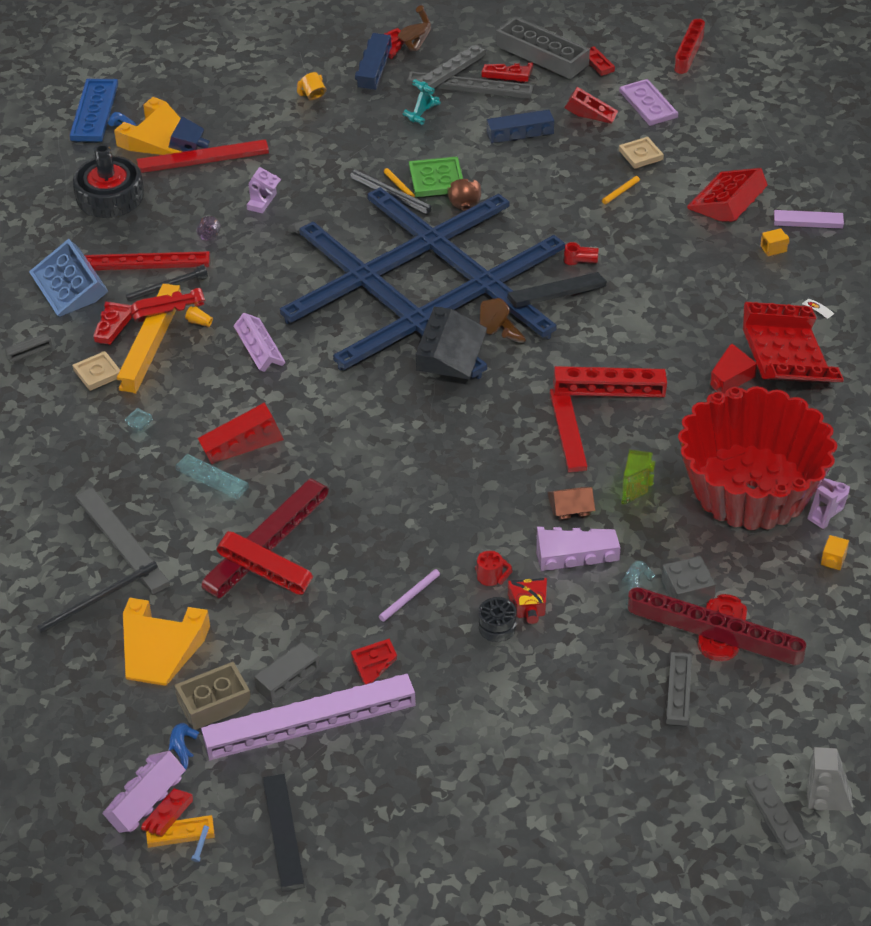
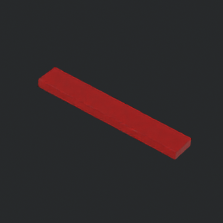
[550,389,587,473]

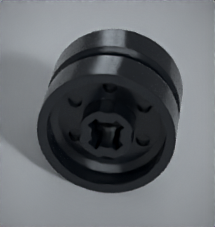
[479,597,516,642]

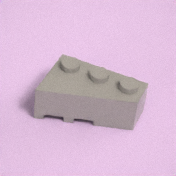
[807,747,853,811]

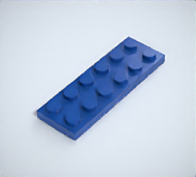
[70,79,118,142]

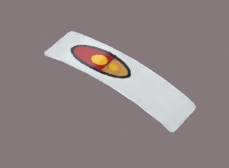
[802,299,834,319]

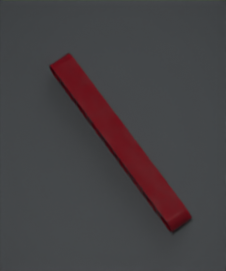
[201,478,329,598]
[628,587,807,665]

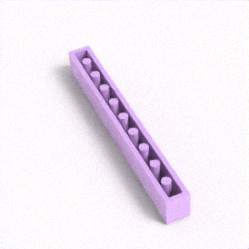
[201,674,416,761]

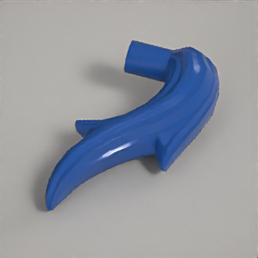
[108,112,136,126]
[169,723,199,775]

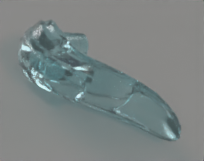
[622,561,655,605]

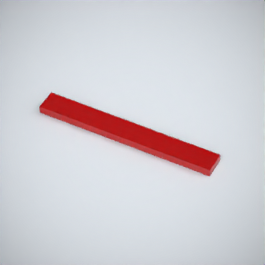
[137,139,269,173]
[84,251,210,270]

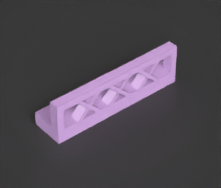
[234,313,285,372]

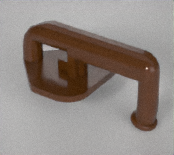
[398,5,431,51]
[480,298,526,343]

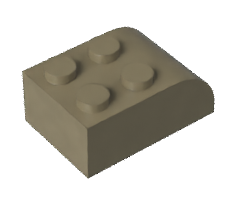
[175,662,251,730]

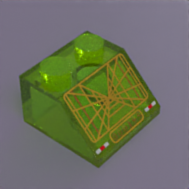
[622,449,655,504]

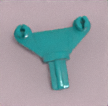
[403,79,441,125]

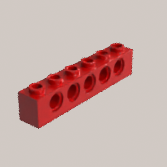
[553,366,667,397]

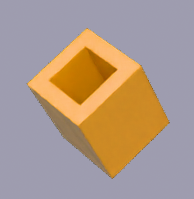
[761,228,789,257]
[821,535,849,570]

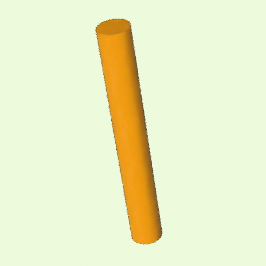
[384,168,415,197]
[602,176,640,205]

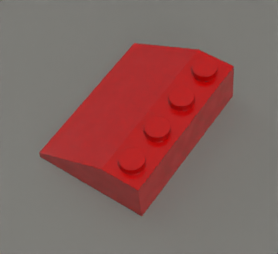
[687,168,768,222]

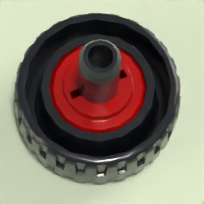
[73,144,144,218]

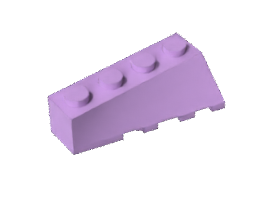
[536,527,620,571]
[102,751,186,833]

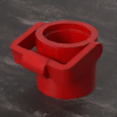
[475,551,513,586]

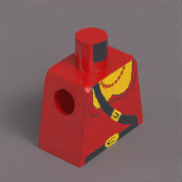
[508,578,547,624]

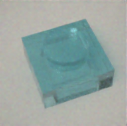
[125,408,152,431]

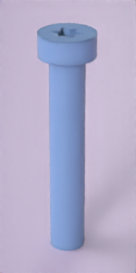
[191,825,209,862]

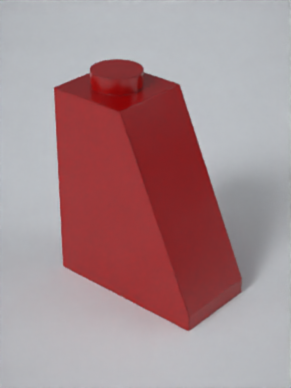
[710,344,757,394]

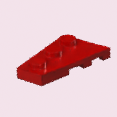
[481,63,533,83]
[93,301,132,344]

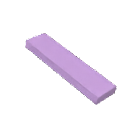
[774,210,844,229]

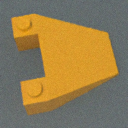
[114,97,183,155]
[123,598,210,686]

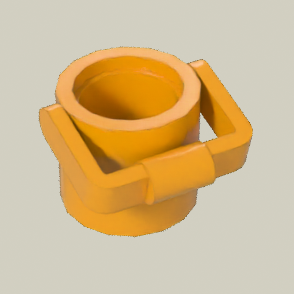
[297,72,326,100]

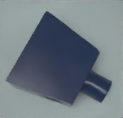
[168,117,210,152]

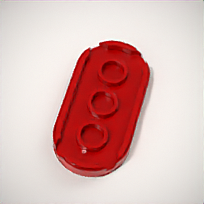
[698,594,747,661]

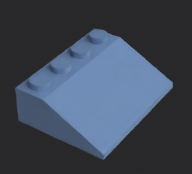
[29,239,109,317]

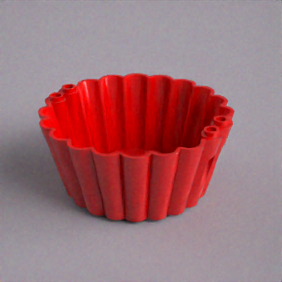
[678,386,838,530]

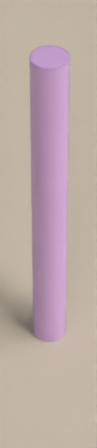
[379,569,440,622]

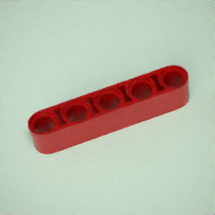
[674,19,705,74]
[216,531,313,595]

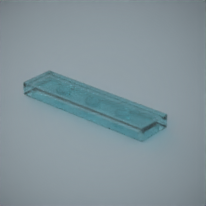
[176,454,249,499]

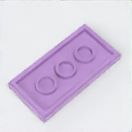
[619,79,678,126]

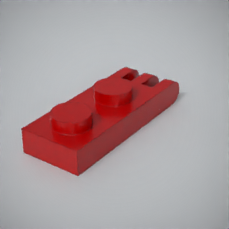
[589,46,615,76]
[141,788,193,836]

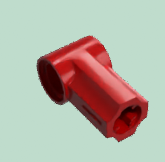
[563,242,599,265]

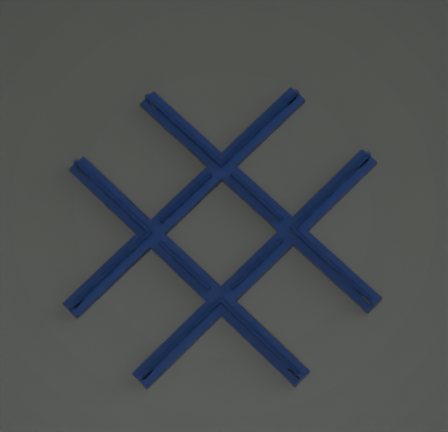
[280,187,565,379]

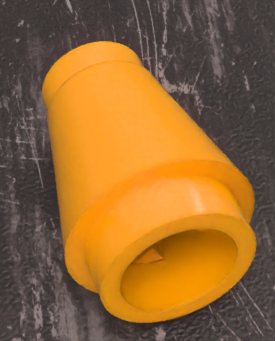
[185,306,213,327]

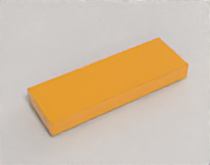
[146,815,215,848]

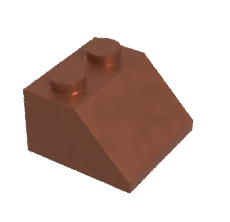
[548,487,595,519]

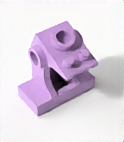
[247,167,281,213]
[807,478,850,529]

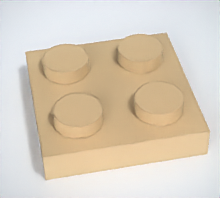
[619,137,664,169]
[73,351,120,391]

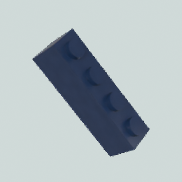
[355,33,392,90]
[487,110,554,144]

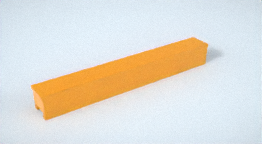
[117,284,181,394]

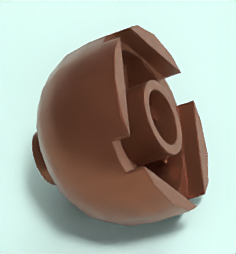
[447,179,481,210]

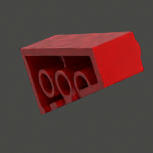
[198,402,284,464]

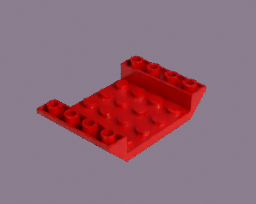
[743,302,844,383]

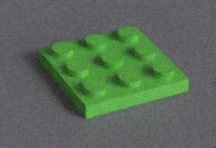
[409,156,463,197]

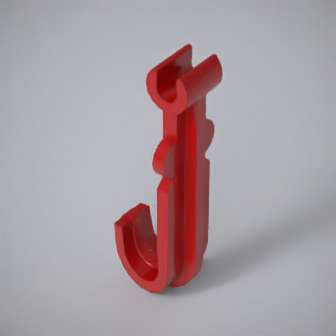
[131,288,205,323]

